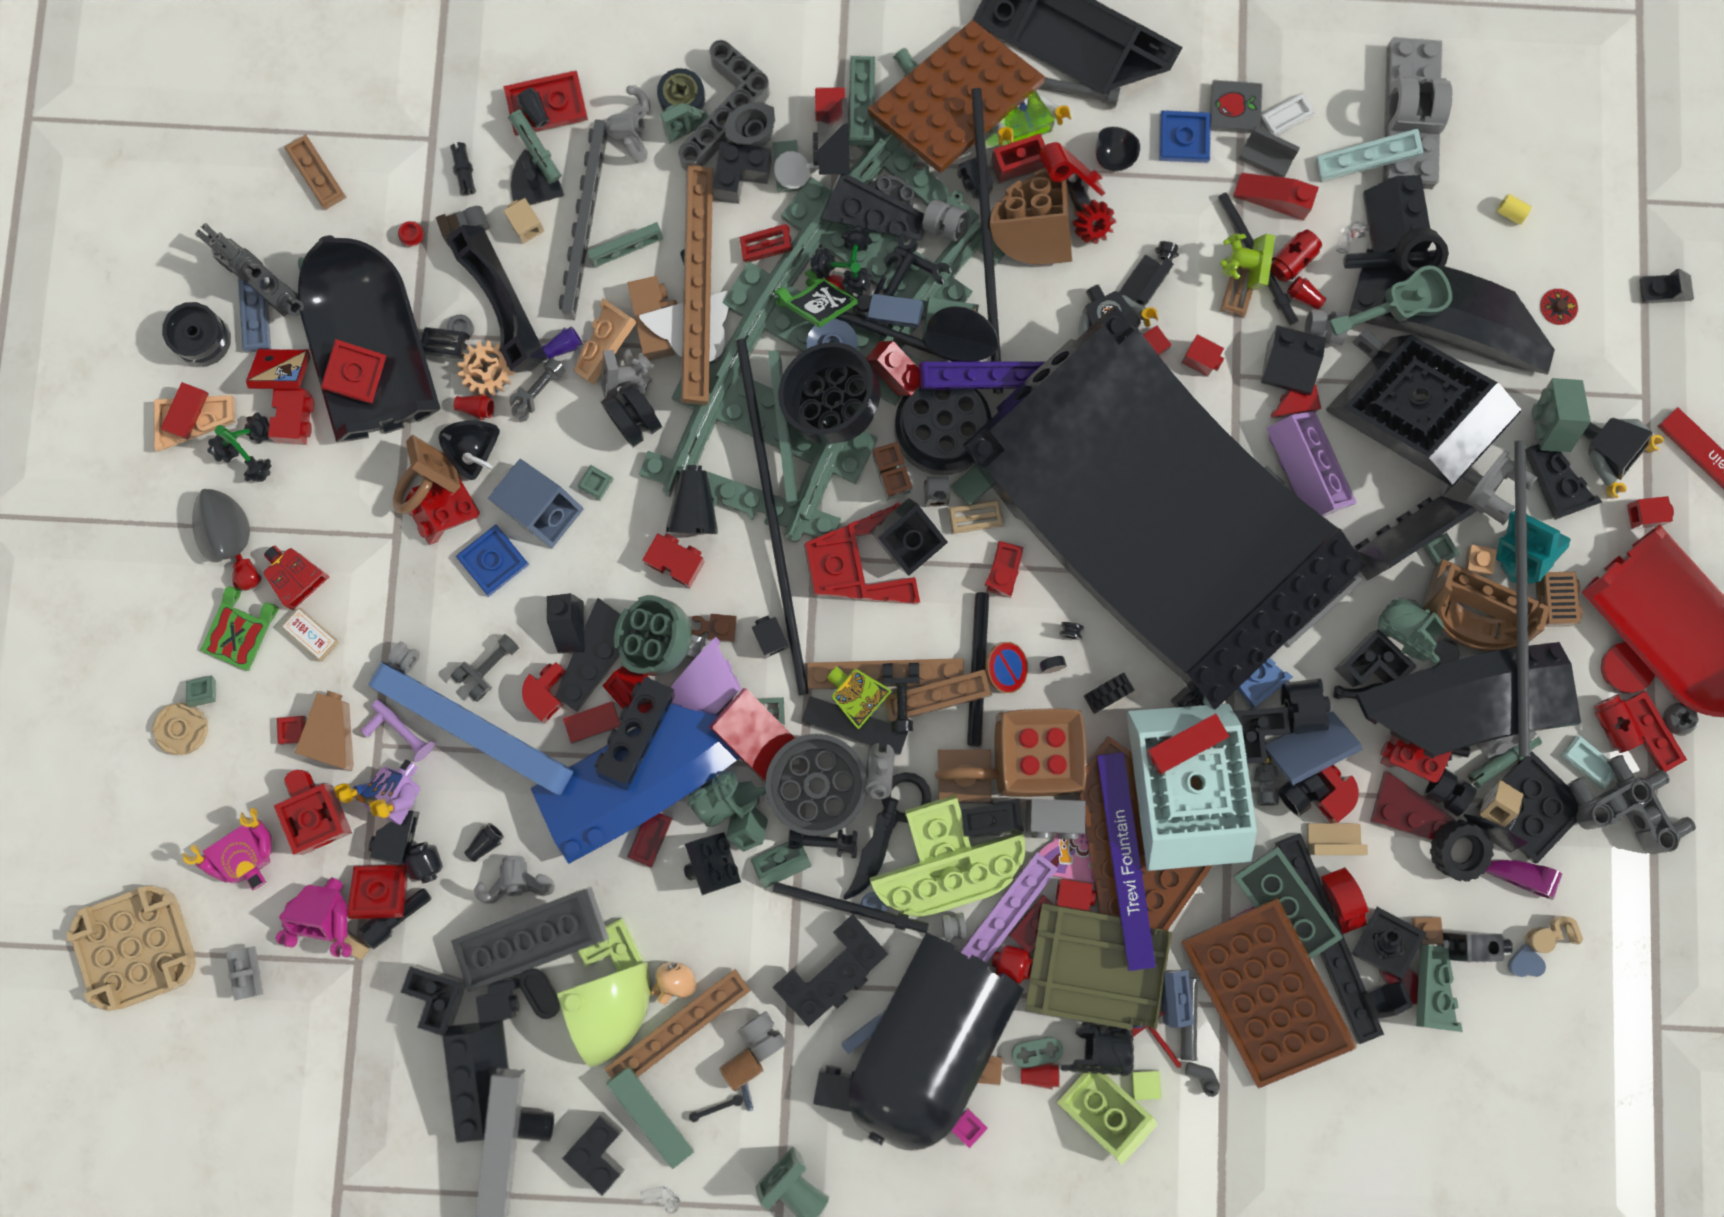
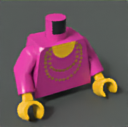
[183,808,272,891]

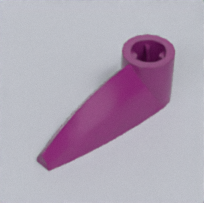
[1486,860,1563,899]

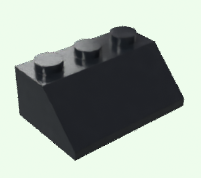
[813,98,850,175]
[1363,175,1432,252]

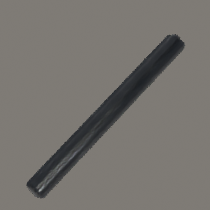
[967,592,989,747]

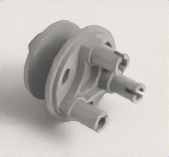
[1438,450,1538,526]

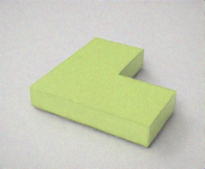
[578,918,644,972]

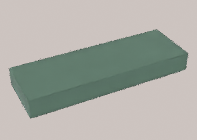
[587,222,663,268]

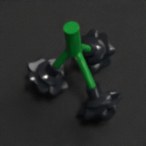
[810,225,872,295]
[207,412,272,482]

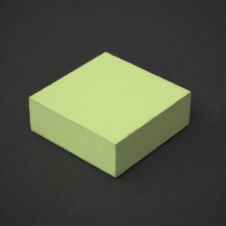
[1131,1070,1162,1100]

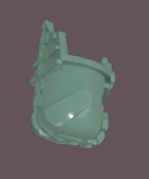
[1378,598,1445,664]
[688,771,766,827]

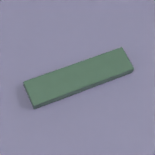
[849,56,875,145]
[607,1065,694,1169]

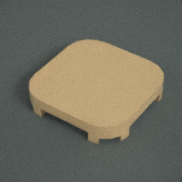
[66,886,196,1011]

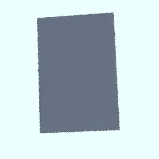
[1266,711,1362,785]

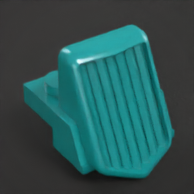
[1496,510,1571,584]

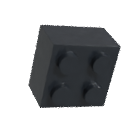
[870,498,948,576]

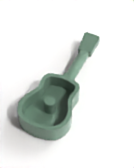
[1329,265,1452,336]

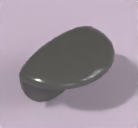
[192,489,250,563]

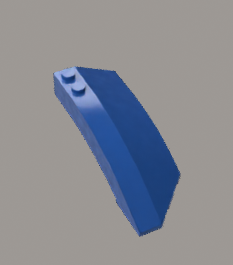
[531,703,739,864]

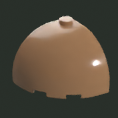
[990,168,1072,265]

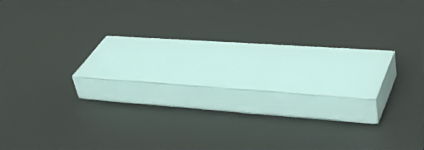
[1316,129,1424,182]

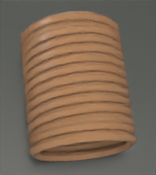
[719,1047,763,1091]

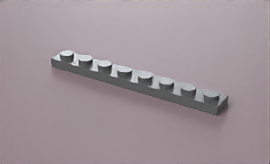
[559,119,608,320]

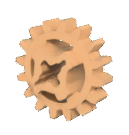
[457,341,515,396]

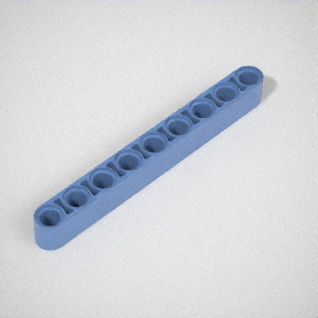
[368,661,574,795]

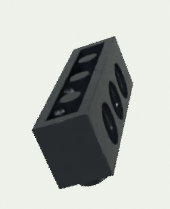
[595,676,675,791]

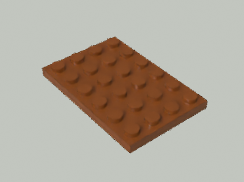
[868,20,1045,173]
[1181,897,1357,1089]

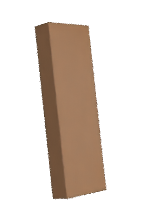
[284,134,346,210]

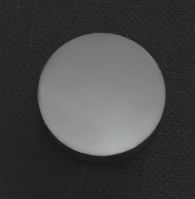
[447,314,474,341]

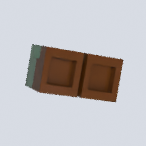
[873,441,913,500]

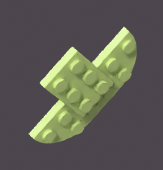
[869,795,1025,916]

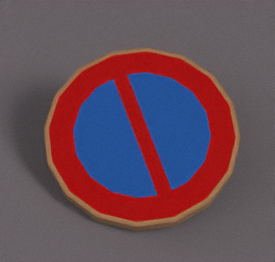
[986,642,1028,693]

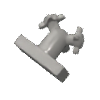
[601,349,654,399]

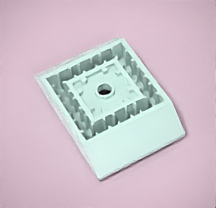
[1126,704,1257,871]

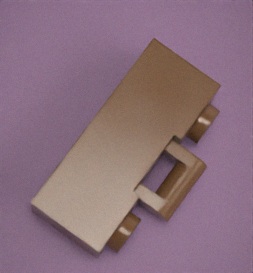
[627,276,677,361]

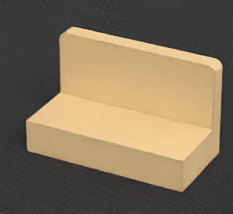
[1307,823,1368,855]

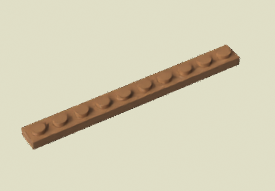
[681,165,713,405]

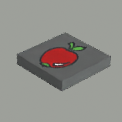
[1210,80,1262,133]

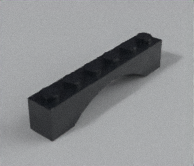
[446,225,547,371]

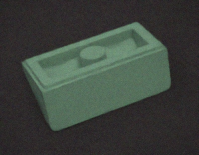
[751,841,811,888]

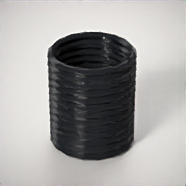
[517,1109,554,1142]

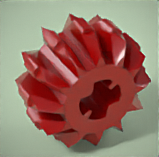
[1072,200,1117,244]

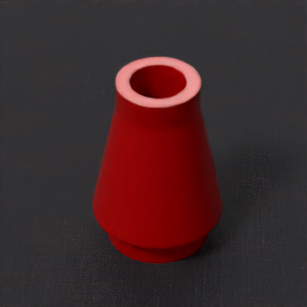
[1287,276,1326,310]
[454,395,494,420]
[1021,1062,1060,1090]

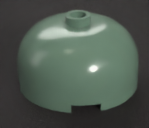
[614,595,692,676]

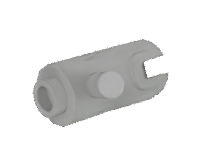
[865,743,895,800]

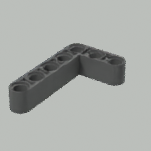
[678,40,770,171]

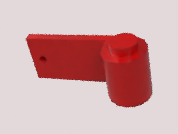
[1039,142,1105,196]

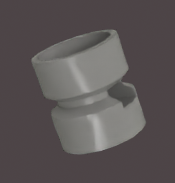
[923,199,969,242]
[1304,309,1348,346]
[737,1011,787,1063]

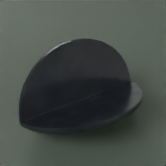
[924,306,998,362]

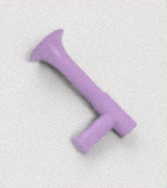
[360,699,435,762]

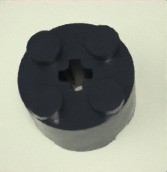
[1280,678,1331,734]

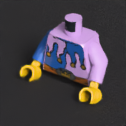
[334,759,420,825]

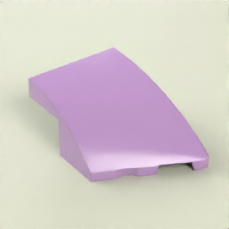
[670,637,741,715]

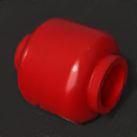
[992,945,1033,984]

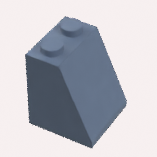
[488,458,584,548]

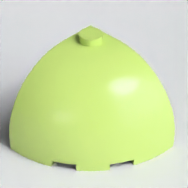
[557,962,651,1067]

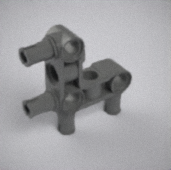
[195,223,304,317]
[1567,755,1696,854]

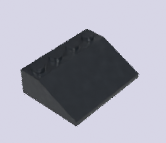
[1354,496,1477,581]

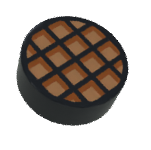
[1039,656,1067,674]

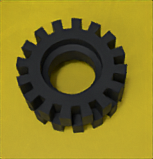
[1084,672,1135,714]

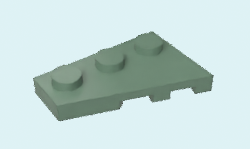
[1416,944,1463,1032]

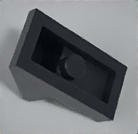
[1639,269,1694,304]

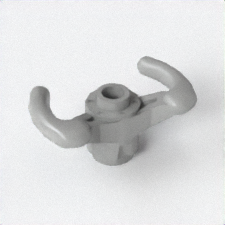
[606,85,650,162]
[474,856,555,904]

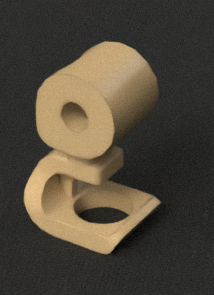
[1525,916,1583,953]

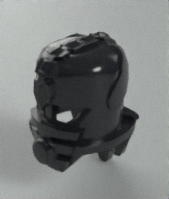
[1061,1022,1134,1076]

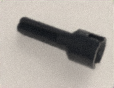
[358,888,431,949]

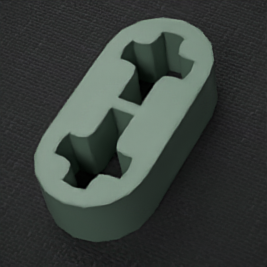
[1011,1037,1063,1068]

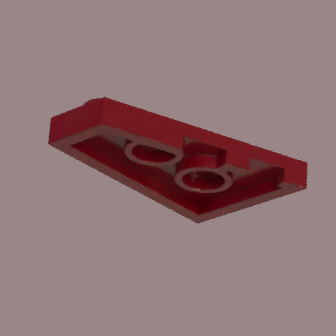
[1370,771,1456,841]

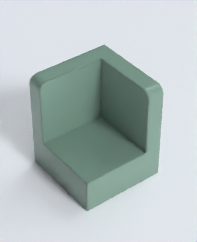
[726,807,768,852]

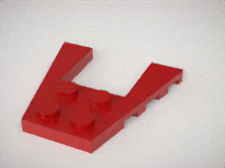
[804,503,920,604]

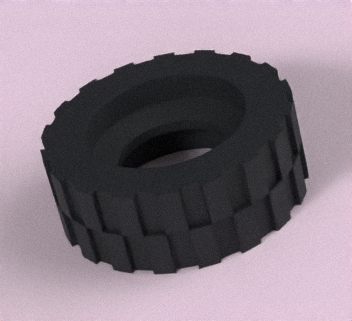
[1430,820,1494,882]

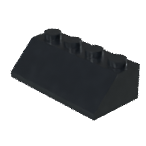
[442,1020,509,1143]

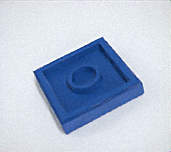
[1159,110,1211,163]
[456,524,530,597]

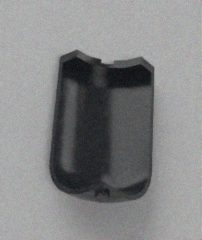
[298,235,441,442]
[849,932,1024,1151]

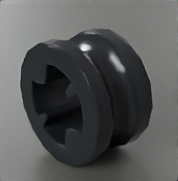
[1059,622,1084,640]

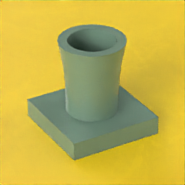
[755,1146,829,1217]

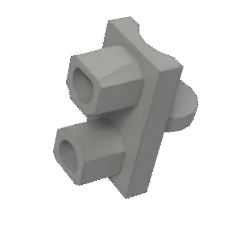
[226,946,264,1001]

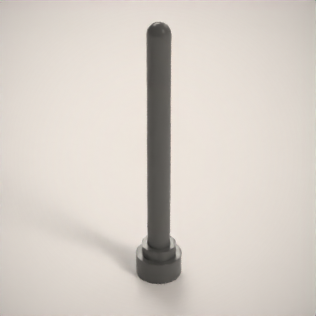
[1040,77,1121,108]

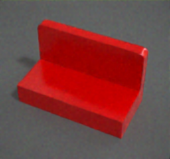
[602,666,653,713]

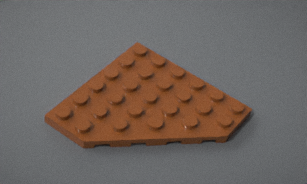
[1079,736,1213,930]

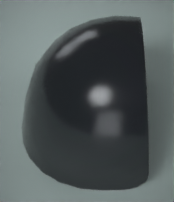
[1095,126,1140,171]

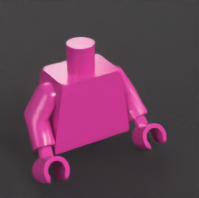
[276,878,352,958]

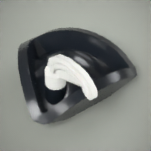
[438,420,500,480]

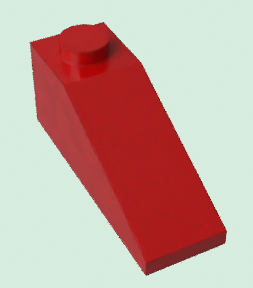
[1233,172,1319,221]

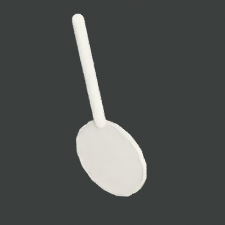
[774,151,854,189]

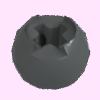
[1662,703,1699,736]

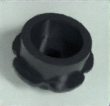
[1155,241,1179,261]

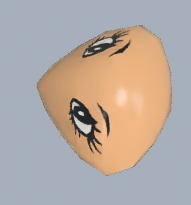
[650,962,696,1005]

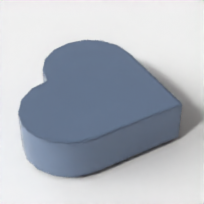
[1508,944,1546,977]

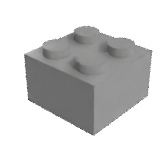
[1025,799,1086,840]

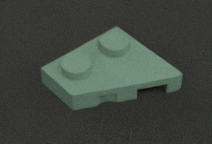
[660,103,709,143]

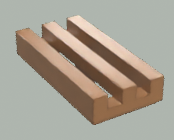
[1220,267,1253,318]

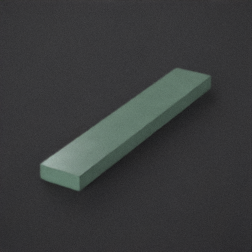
[768,350,799,507]

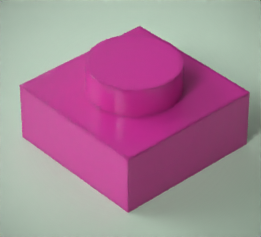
[951,1108,988,1149]

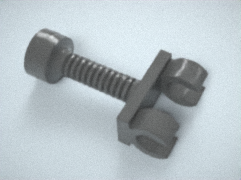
[510,358,566,422]
[451,634,520,702]

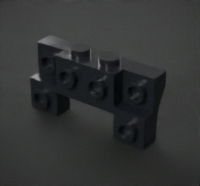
[773,914,888,1027]

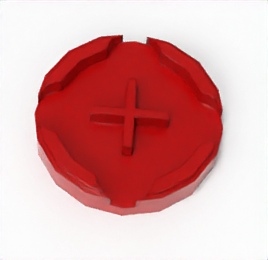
[1600,642,1655,694]

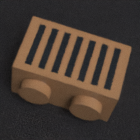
[1536,572,1582,627]

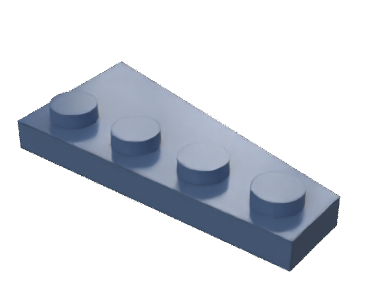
[1237,658,1293,709]

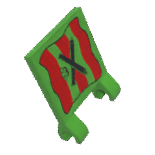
[200,586,279,671]

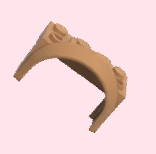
[1422,559,1550,651]

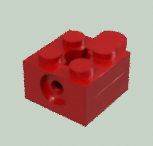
[274,769,352,855]

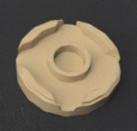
[153,703,208,755]

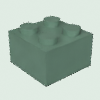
[1531,378,1591,452]

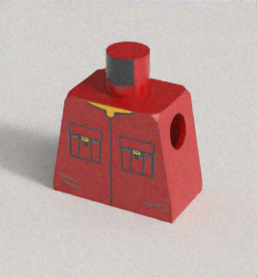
[263,545,330,610]

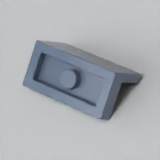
[1162,970,1194,1028]

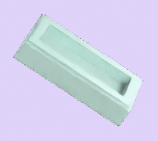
[1560,735,1615,789]

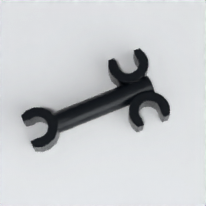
[884,233,952,285]
[788,830,858,859]

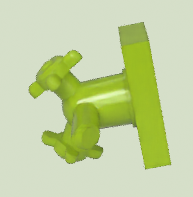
[1220,233,1275,290]

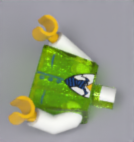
[993,91,1072,145]

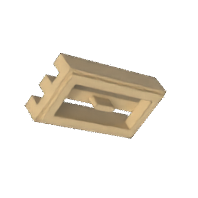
[948,500,1003,534]

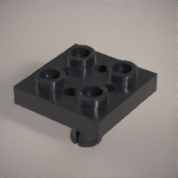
[684,832,741,895]
[1352,907,1426,981]

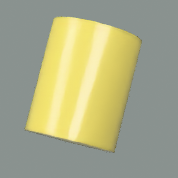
[1496,193,1532,225]

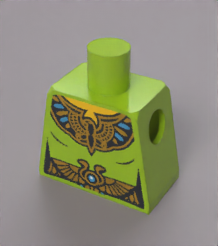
[826,666,892,729]

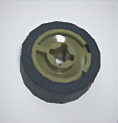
[657,68,705,111]

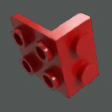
[404,476,480,545]
[1380,730,1452,783]

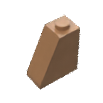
[295,690,354,771]

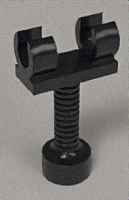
[882,662,920,732]

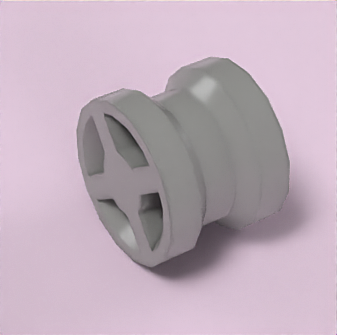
[686,635,708,659]
[387,641,420,674]
[942,912,967,941]

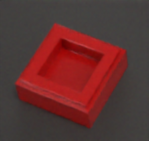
[277,716,306,745]

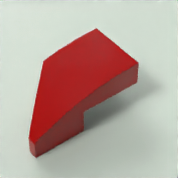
[1271,385,1321,418]

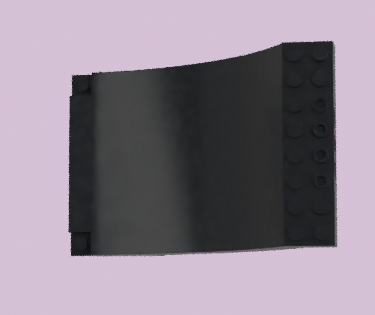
[963,306,1365,710]

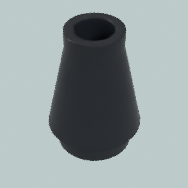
[516,88,550,128]
[464,823,504,862]

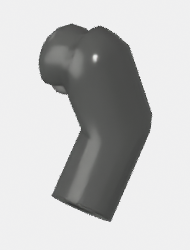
[1185,1061,1220,1097]

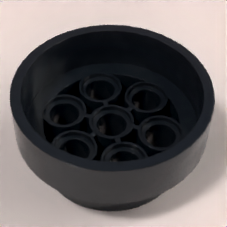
[778,342,881,444]

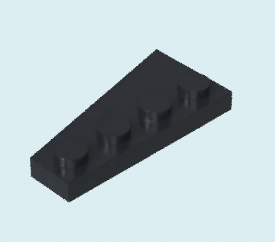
[555,598,638,712]

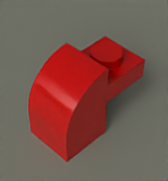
[522,662,566,723]
[1314,765,1359,823]
[1321,867,1369,934]

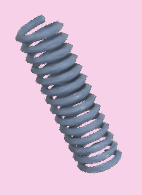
[741,1084,754,1111]

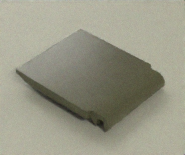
[1025,903,1172,1030]

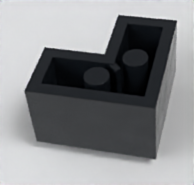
[712,141,772,204]
[1334,629,1417,687]
[1234,707,1291,764]
[401,965,466,1036]
[562,1112,625,1196]

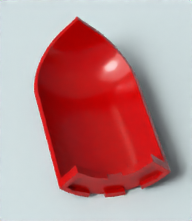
[1581,524,1724,717]

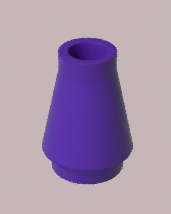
[542,326,582,359]

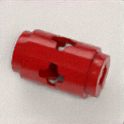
[1270,229,1322,283]
[1594,695,1644,753]

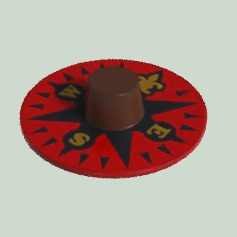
[1540,288,1578,325]

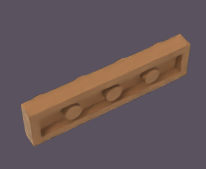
[885,669,992,722]

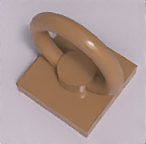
[393,434,461,514]
[935,749,999,803]

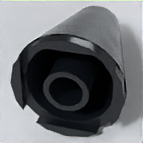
[666,465,718,534]

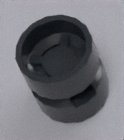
[1424,768,1477,816]
[1277,774,1328,817]

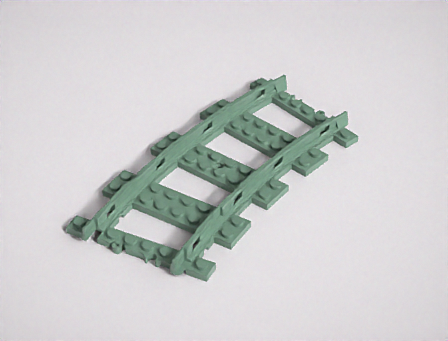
[639,125,1006,542]

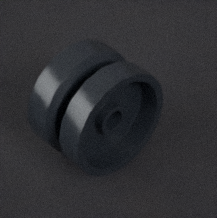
[162,302,231,366]
[600,381,662,448]

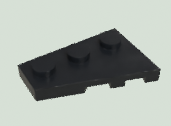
[1525,444,1602,520]

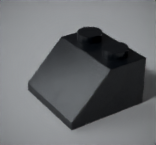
[1261,325,1326,396]

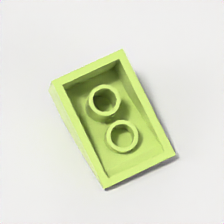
[1057,1073,1158,1165]

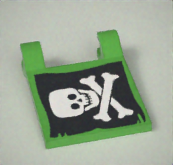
[774,268,858,328]

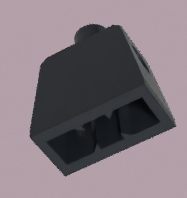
[1442,933,1513,962]

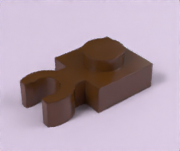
[691,614,737,643]

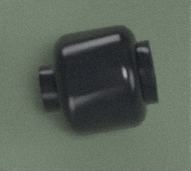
[404,842,443,884]

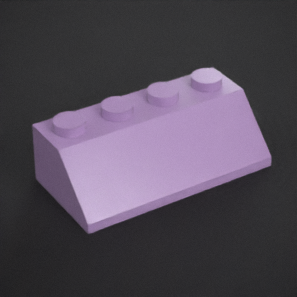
[1266,411,1357,517]

